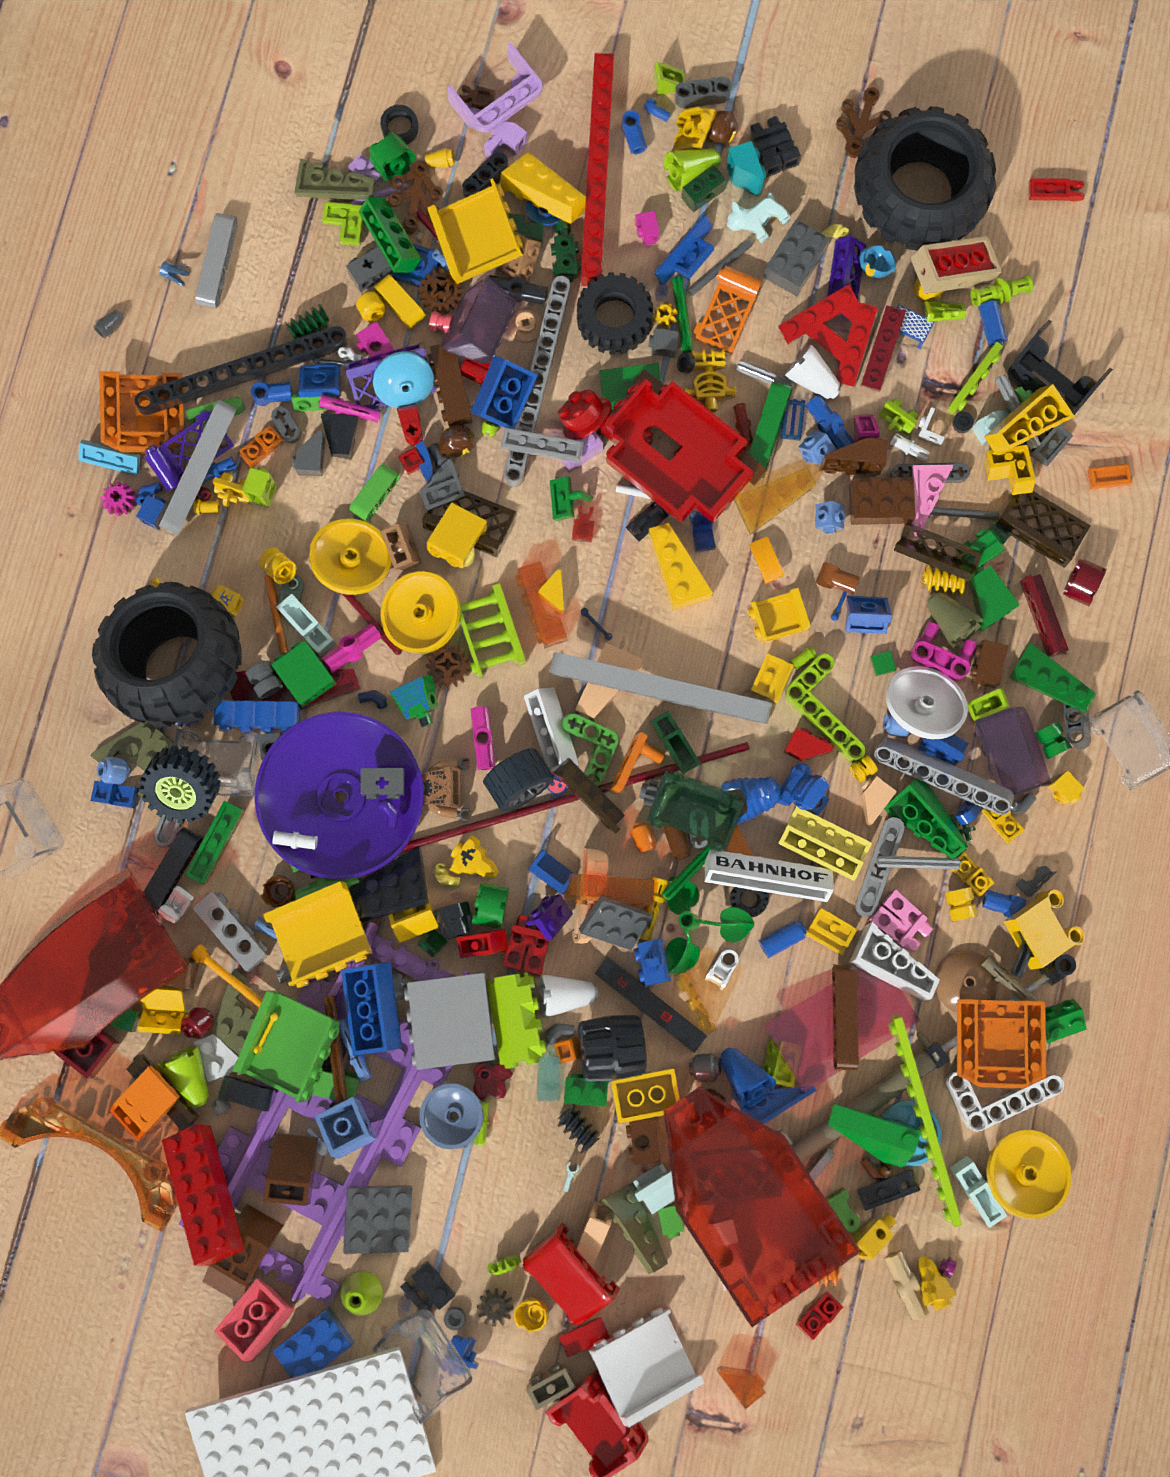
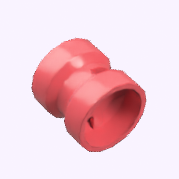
[429,311,453,335]

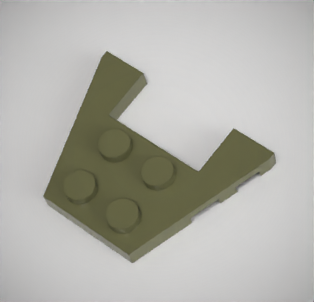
[90,721,178,804]
[211,969,256,1055]

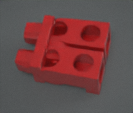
[502,915,549,976]

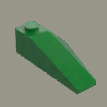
[884,779,969,859]
[827,1103,921,1167]

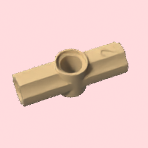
[884,1251,929,1320]

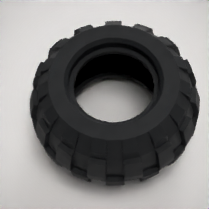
[854,106,996,251]
[92,582,242,727]

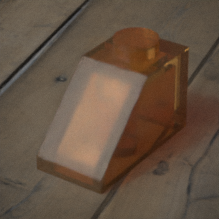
[717,1366,766,1409]

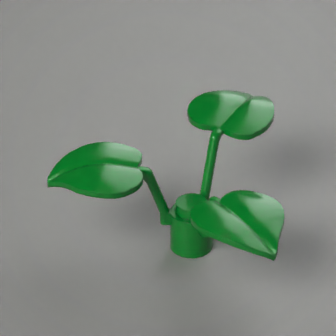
[666,877,755,974]

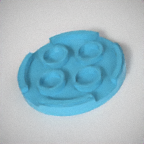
[881,1101,942,1166]

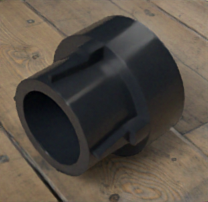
[434,901,473,939]

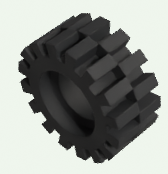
[730,887,769,917]

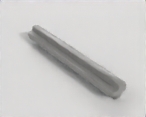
[995,374,1040,449]
[877,856,960,869]

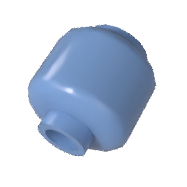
[883,712,910,738]
[97,756,130,784]

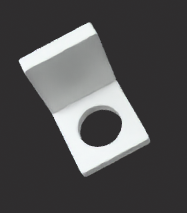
[918,407,945,446]

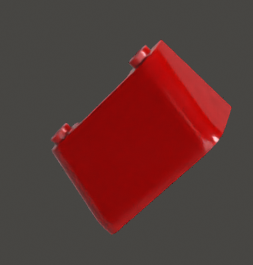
[523,1222,620,1326]
[545,1370,649,1477]

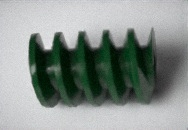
[285,303,329,340]

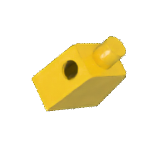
[846,1213,897,1260]

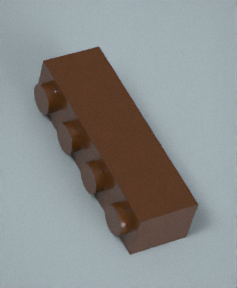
[427,341,473,427]

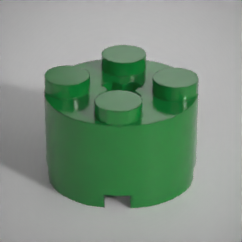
[369,132,416,181]
[472,882,509,929]

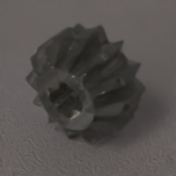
[477,1288,514,1327]

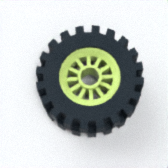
[139,745,221,823]

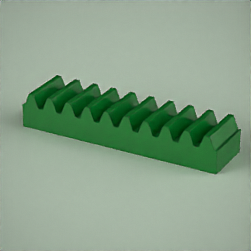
[185,801,244,885]

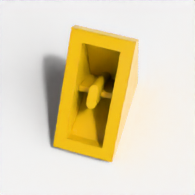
[538,569,564,614]

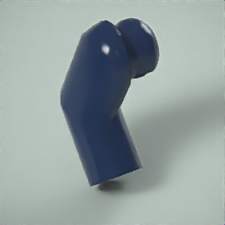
[358,690,388,709]

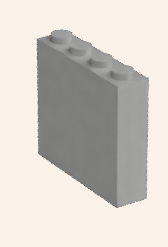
[404,973,495,1070]

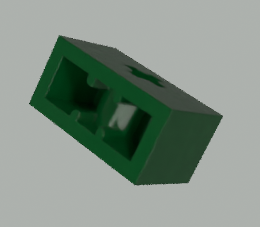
[681,165,726,213]

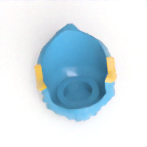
[859,245,896,278]

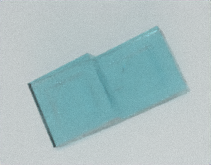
[537,1056,559,1102]

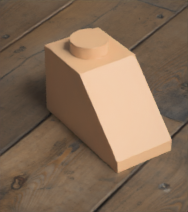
[861,776,897,826]

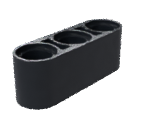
[462,152,509,198]
[218,1076,274,1112]

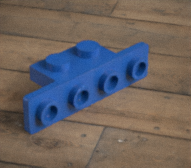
[655,215,715,286]

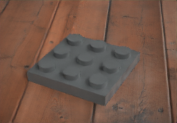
[343,1185,412,1254]

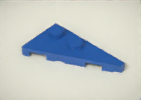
[732,1086,817,1130]

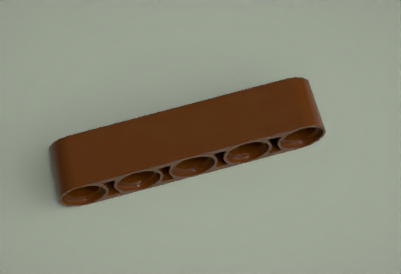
[832,964,859,1070]

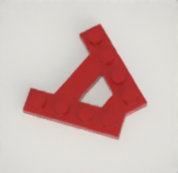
[778,285,879,387]

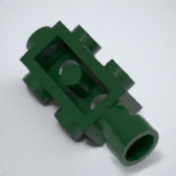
[551,221,581,283]

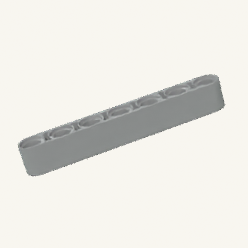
[159,399,237,535]
[874,738,1014,815]

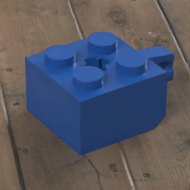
[633,938,671,986]

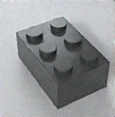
[763,219,830,297]

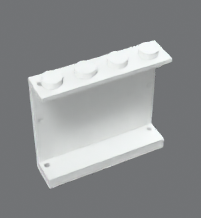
[589,1307,704,1427]

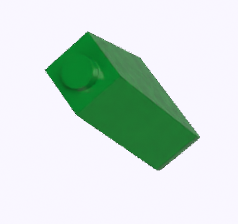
[970,565,1020,632]

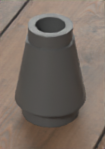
[93,309,124,338]

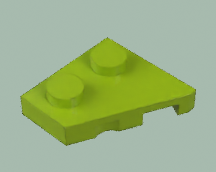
[923,300,966,322]

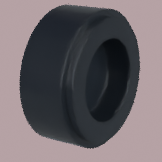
[677,352,695,374]
[952,412,974,433]

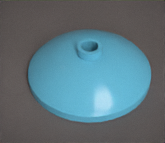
[373,352,434,408]

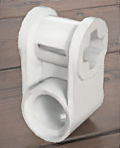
[704,949,739,991]

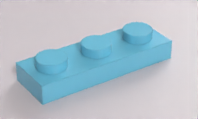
[79,440,140,475]

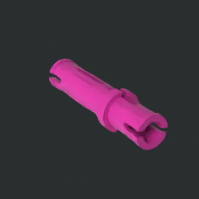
[318,394,381,423]

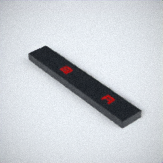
[594,957,707,1053]

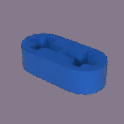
[955,800,983,825]

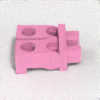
[867,890,933,952]

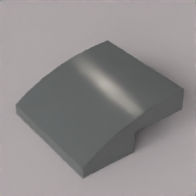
[1017,424,1073,466]

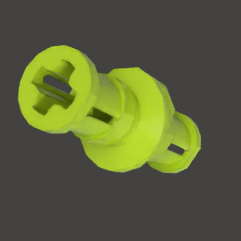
[970,275,1033,307]

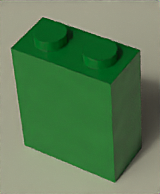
[271,641,337,707]

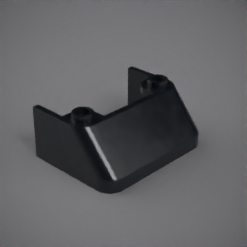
[1007,320,1113,415]

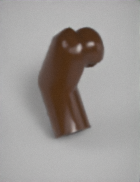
[860,1156,893,1178]

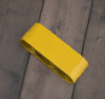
[373,274,426,330]

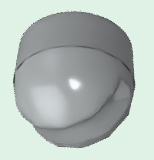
[212,1098,231,1116]

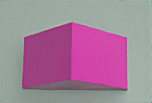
[854,414,880,442]

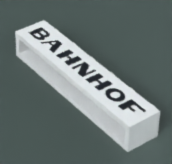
[705,849,834,902]

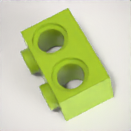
[242,467,277,508]

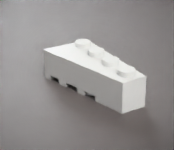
[849,922,940,1001]

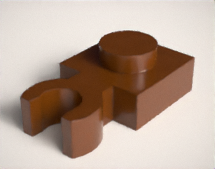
[459,85,496,110]

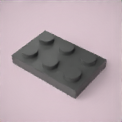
[578,896,653,950]

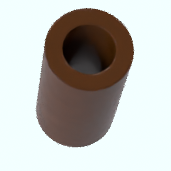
[660,811,693,860]

